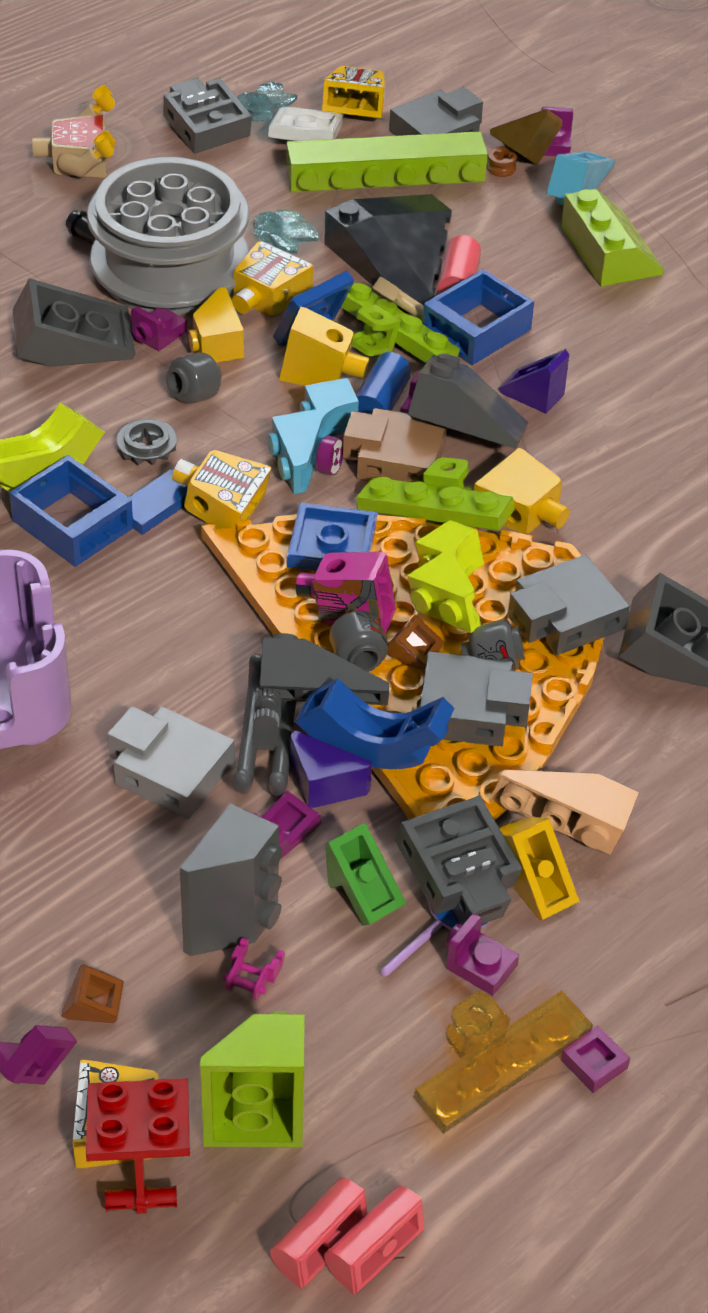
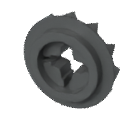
[117,419,177,465]

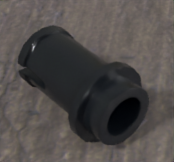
[66,210,95,244]

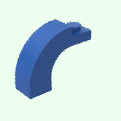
[295,678,455,769]

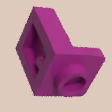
[541,106,573,157]
[131,306,187,352]
[445,913,519,996]
[0,1025,77,1085]

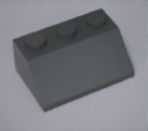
[180,803,282,956]

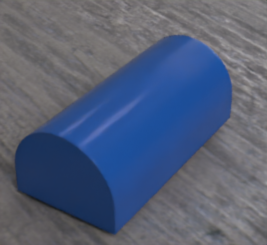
[356,352,411,414]

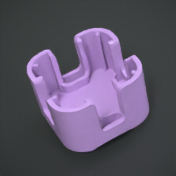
[0,550,72,749]

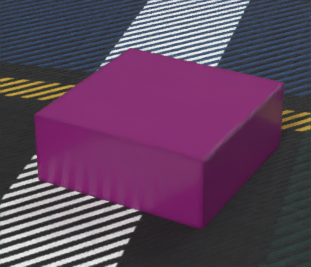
[561,1026,630,1093]

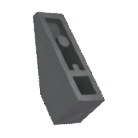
[260,633,389,705]

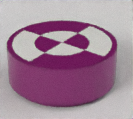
[316,436,343,475]

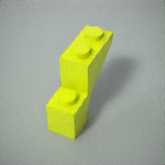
[0,403,105,492]
[407,520,484,633]

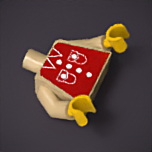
[32,85,116,178]

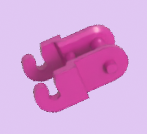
[223,937,285,1000]

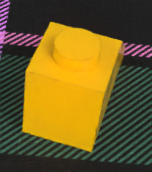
[188,286,244,363]
[499,816,580,920]

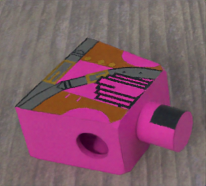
[296,552,396,634]

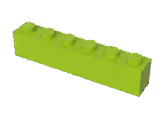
[286,131,488,192]

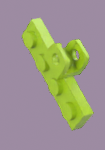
[341,283,460,363]
[356,457,515,531]

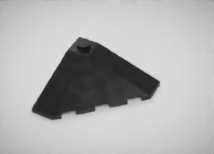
[324,194,452,314]

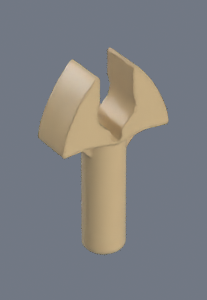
[372,276,424,322]

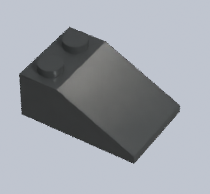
[12,278,135,367]
[408,354,528,449]
[619,573,708,688]

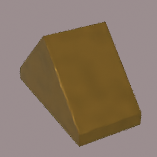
[490,109,562,165]

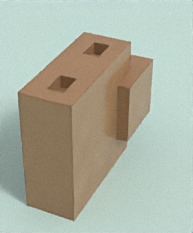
[343,408,447,482]

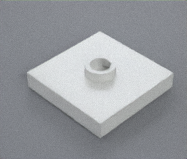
[268,106,343,141]

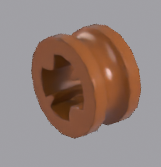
[487,147,517,177]

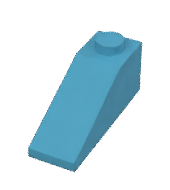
[546,151,615,205]

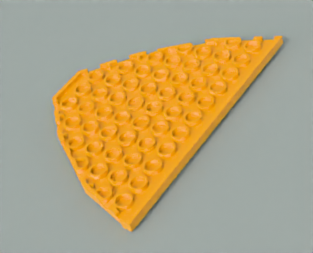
[201,514,605,820]

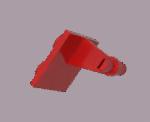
[86,1078,190,1215]

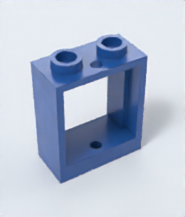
[422,269,534,366]
[9,455,134,567]

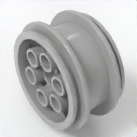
[87,157,249,314]

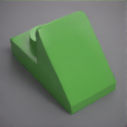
[325,822,406,926]

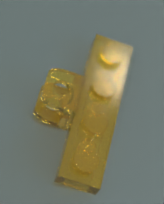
[413,990,593,1134]

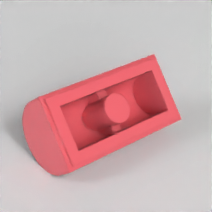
[437,235,481,295]
[270,1178,367,1289]
[324,1186,424,1295]

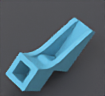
[267,378,359,494]

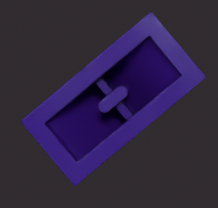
[498,349,570,414]
[290,730,372,808]

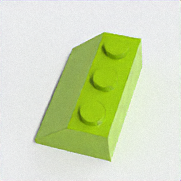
[561,189,664,287]
[200,1011,305,1148]

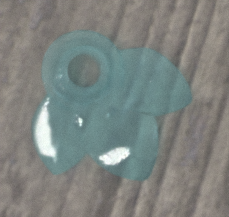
[237,82,298,122]
[253,209,320,254]

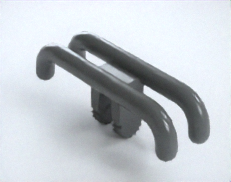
[234,654,296,796]

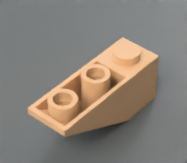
[490,770,639,855]

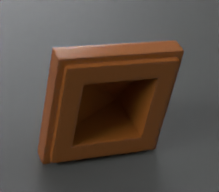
[387,614,445,671]
[61,964,124,1023]

